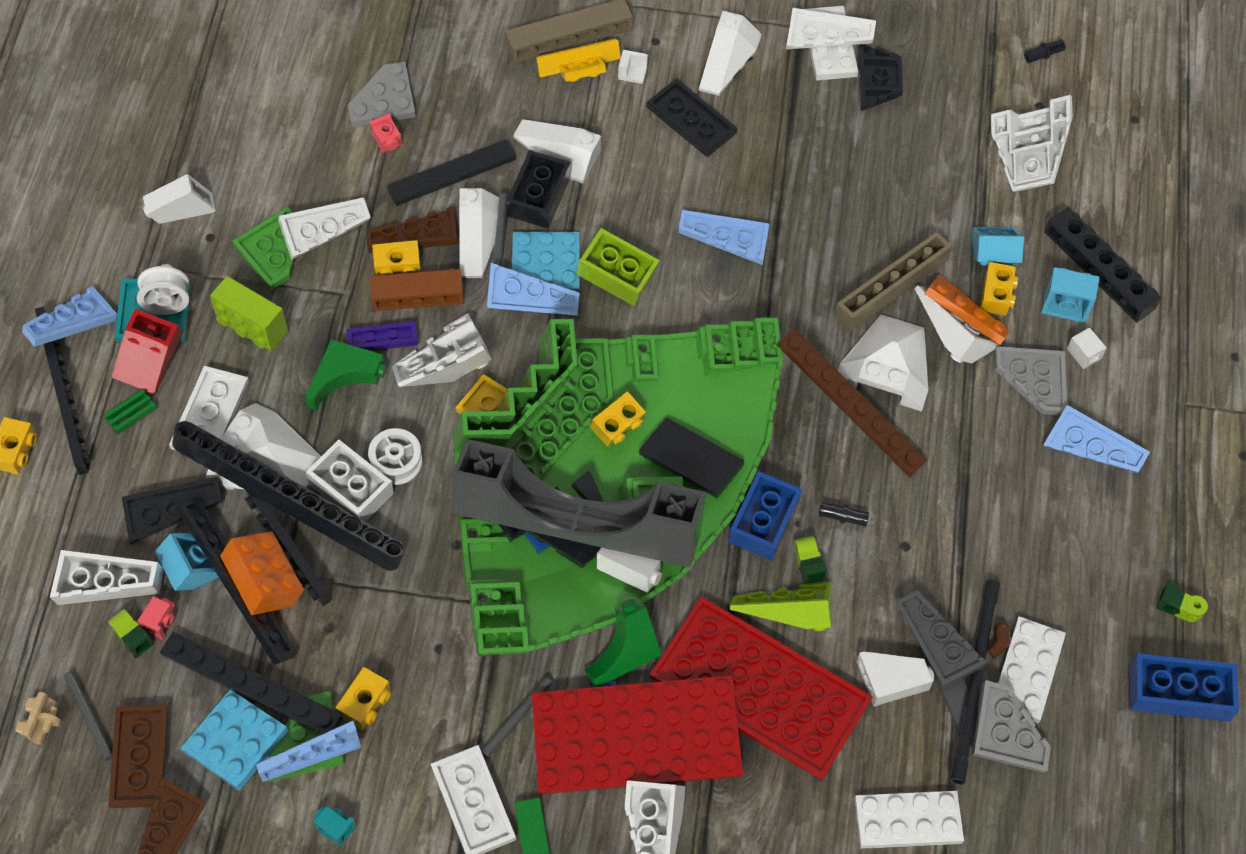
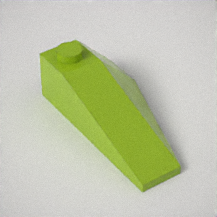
[730,582,833,631]

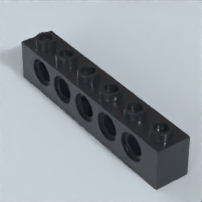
[1044,207,1162,323]

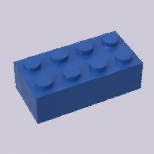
[1129,653,1239,721]

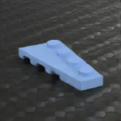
[678,210,769,265]
[487,263,580,316]

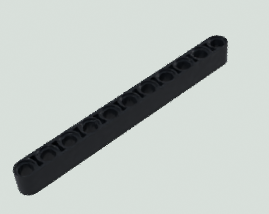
[172,421,405,571]

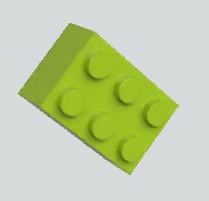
[576,228,660,307]
[210,276,288,352]

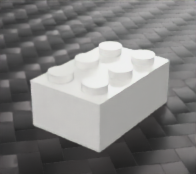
[306,440,394,522]

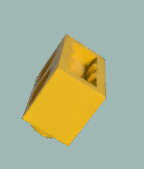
[980,262,1018,316]
[589,391,646,447]

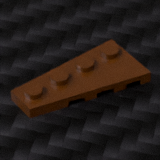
[366,206,458,253]
[137,777,206,854]

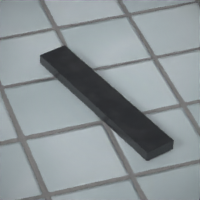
[387,139,516,206]

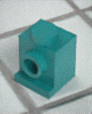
[313,806,357,847]

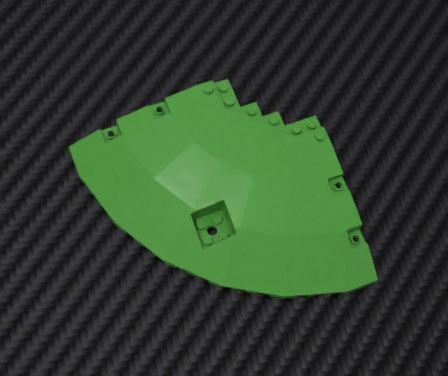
[452,318,783,656]

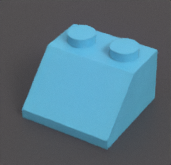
[971,227,1024,266]
[155,533,219,591]

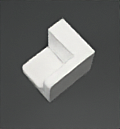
[618,50,648,84]
[1067,328,1106,369]

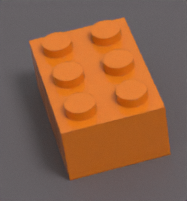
[220,531,304,616]

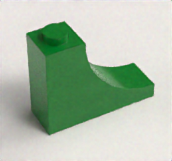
[305,340,387,411]
[584,597,662,687]

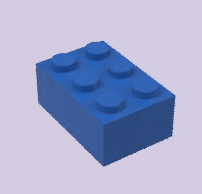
[728,471,802,561]

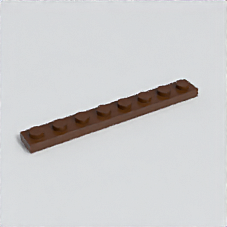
[777,328,927,478]

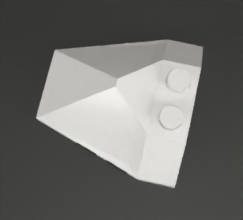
[991,95,1073,192]
[392,313,492,387]
[838,315,928,412]
[206,403,321,490]

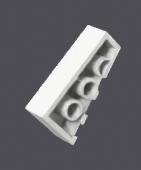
[50,550,164,605]

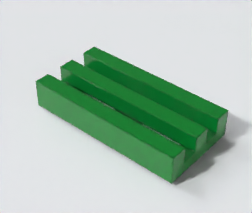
[104,389,157,434]

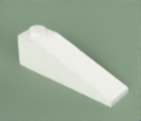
[699,11,762,96]
[513,119,601,184]
[459,188,499,278]
[915,285,999,363]
[625,781,686,854]

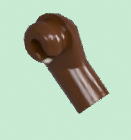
[987,623,1011,659]

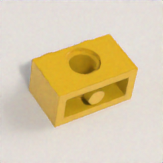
[372,240,421,276]
[0,417,37,475]
[335,667,391,731]

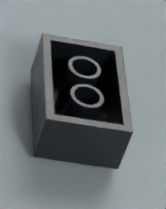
[506,150,571,229]

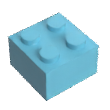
[1041,267,1099,323]

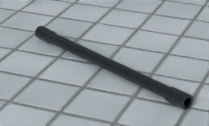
[950,580,1000,785]

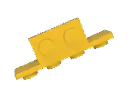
[536,39,621,82]

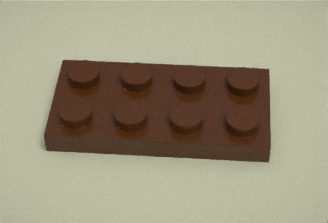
[108,705,169,808]

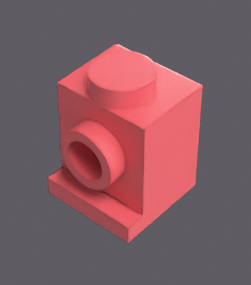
[370,114,402,153]
[137,596,175,640]

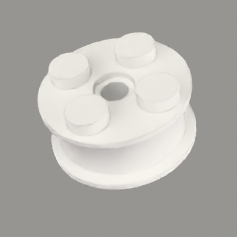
[137,264,189,315]
[368,428,422,485]

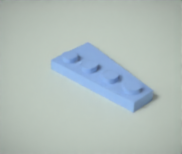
[22,286,117,347]
[1043,405,1150,473]
[256,721,362,782]

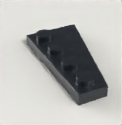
[122,477,223,545]

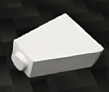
[143,174,216,224]
[597,547,662,593]
[856,652,934,706]

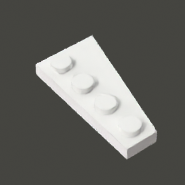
[786,8,876,49]
[278,198,371,260]

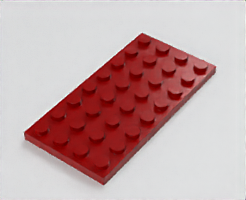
[649,596,873,781]
[532,675,743,795]

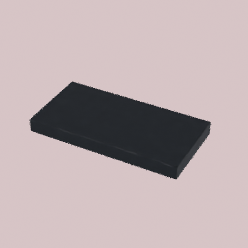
[646,79,737,157]
[639,417,744,498]

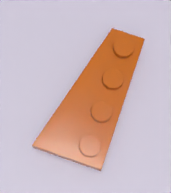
[925,274,1010,345]

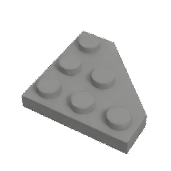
[348,61,416,127]
[995,346,1067,416]
[971,680,1051,773]

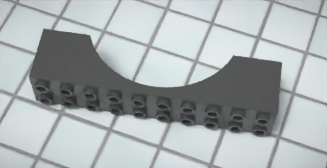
[452,439,706,567]

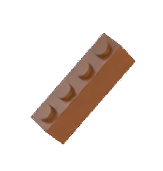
[370,268,464,311]

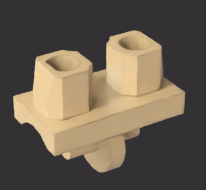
[15,692,61,745]

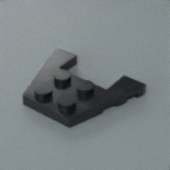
[520,471,604,568]

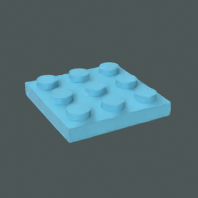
[512,232,580,293]
[180,689,289,791]

